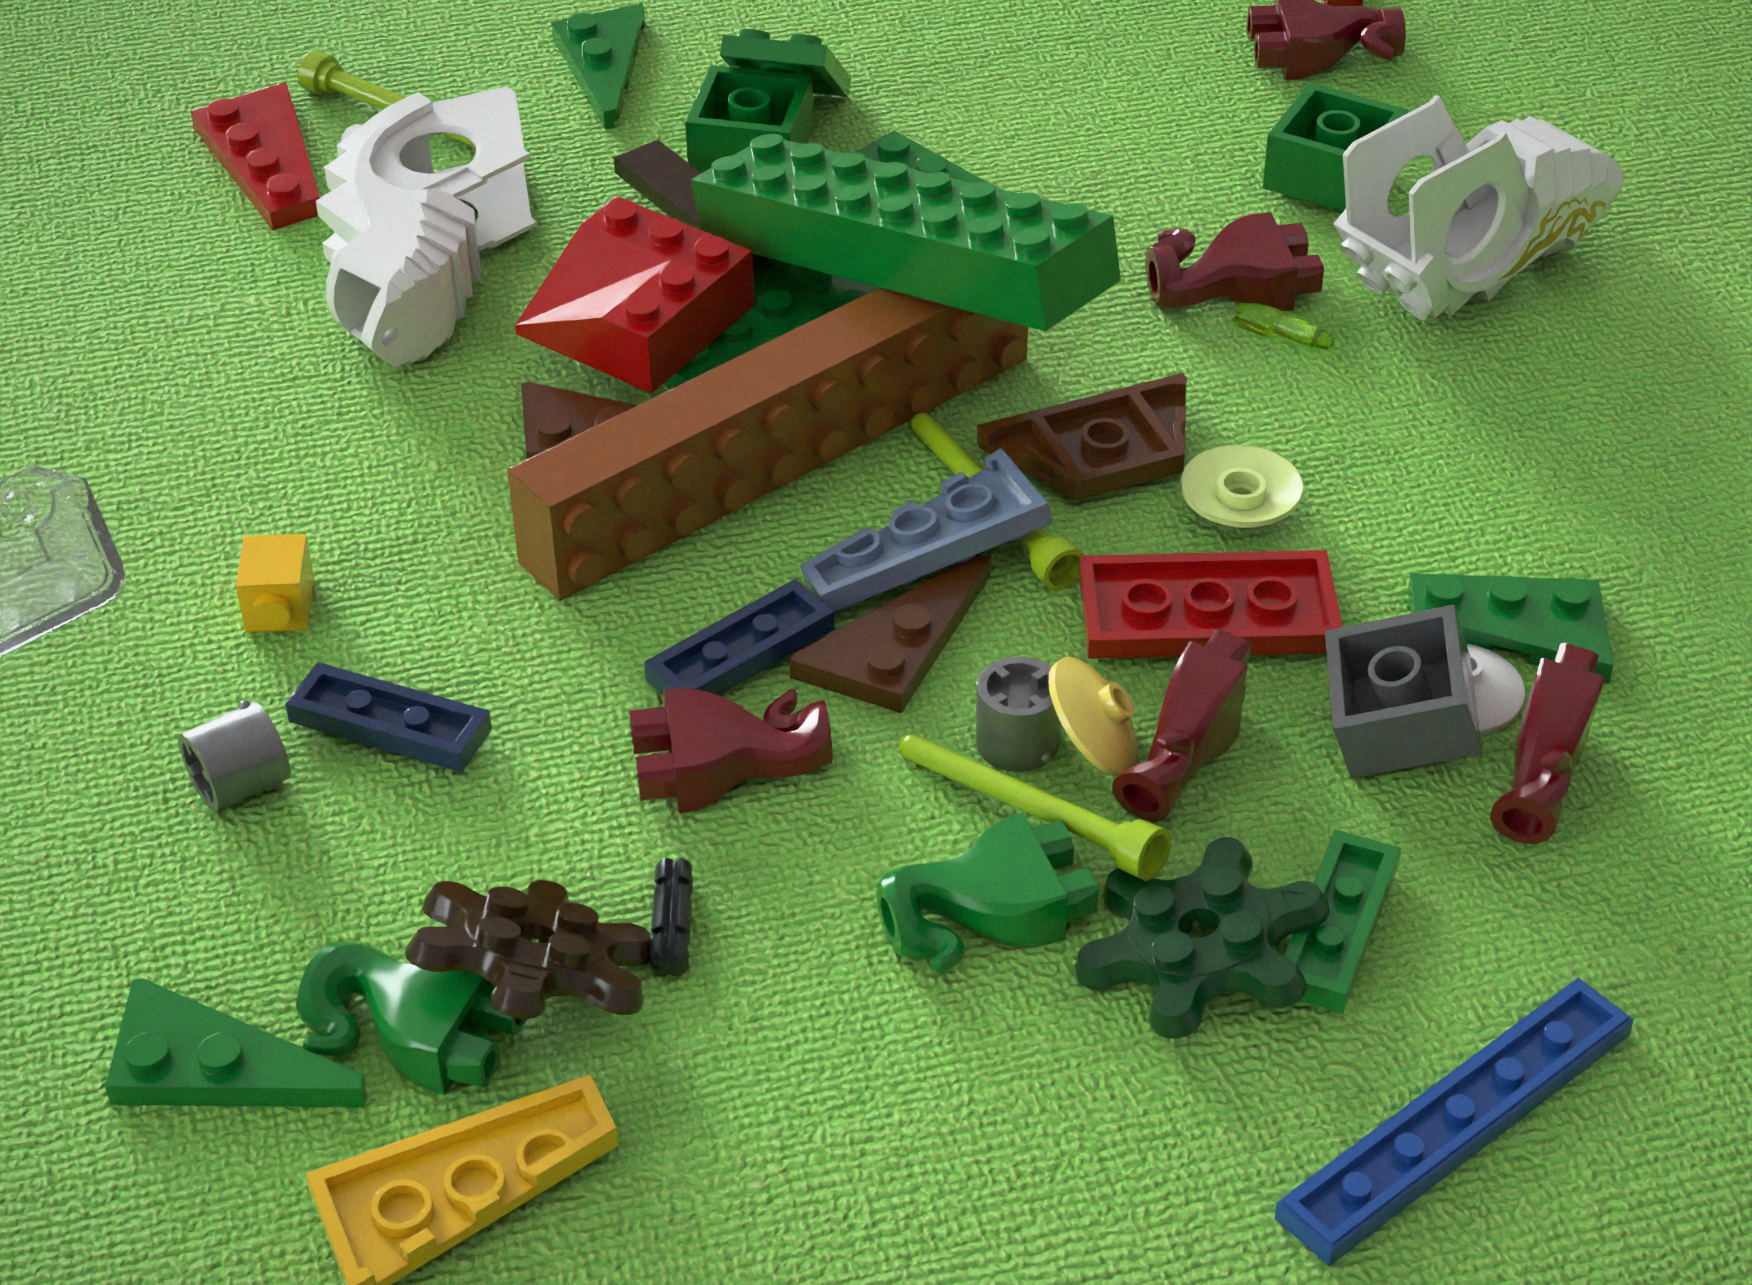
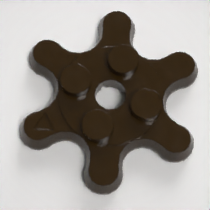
[405,880,651,1019]

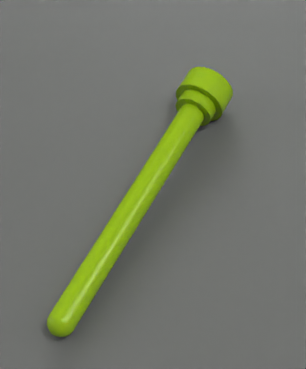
[297,50,475,148]
[911,412,1084,591]
[899,734,1171,881]

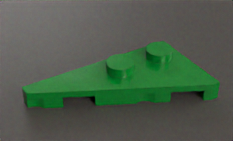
[551,4,645,129]
[105,979,367,1107]

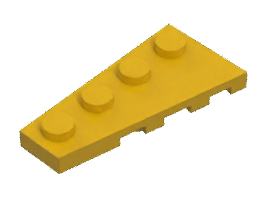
[306,1074,618,1285]

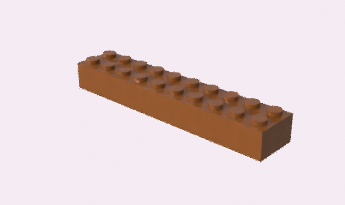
[507,288,1028,601]

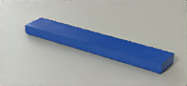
[1274,977,1634,1266]

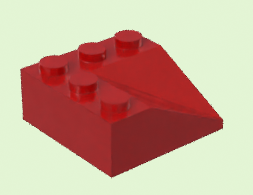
[515,196,755,393]

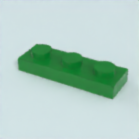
[1284,830,1401,1014]

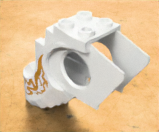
[1334,94,1623,320]

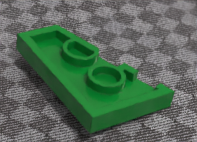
[1408,573,1613,684]

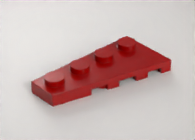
[190,82,320,230]

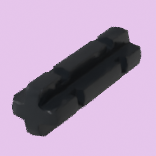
[650,857,693,977]

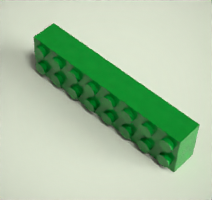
[691,134,1121,332]

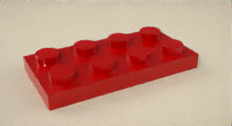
[1078,550,1343,659]

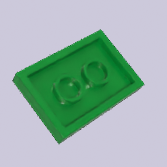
[720,29,851,98]

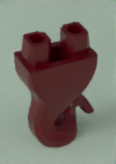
[1246,0,1406,80]
[1145,212,1324,311]
[1112,629,1251,823]
[1490,643,1605,845]
[629,688,833,813]

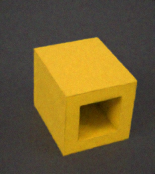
[236,534,314,632]

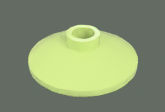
[1181,445,1303,528]

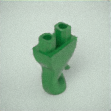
[876,813,1099,973]
[296,941,527,1095]

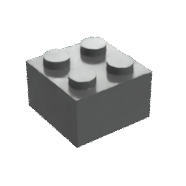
[1325,605,1483,779]

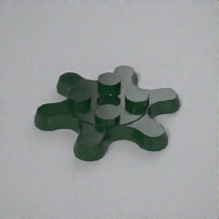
[1075,837,1330,1039]

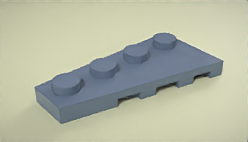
[800,448,1052,612]

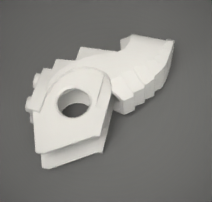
[316,86,537,368]

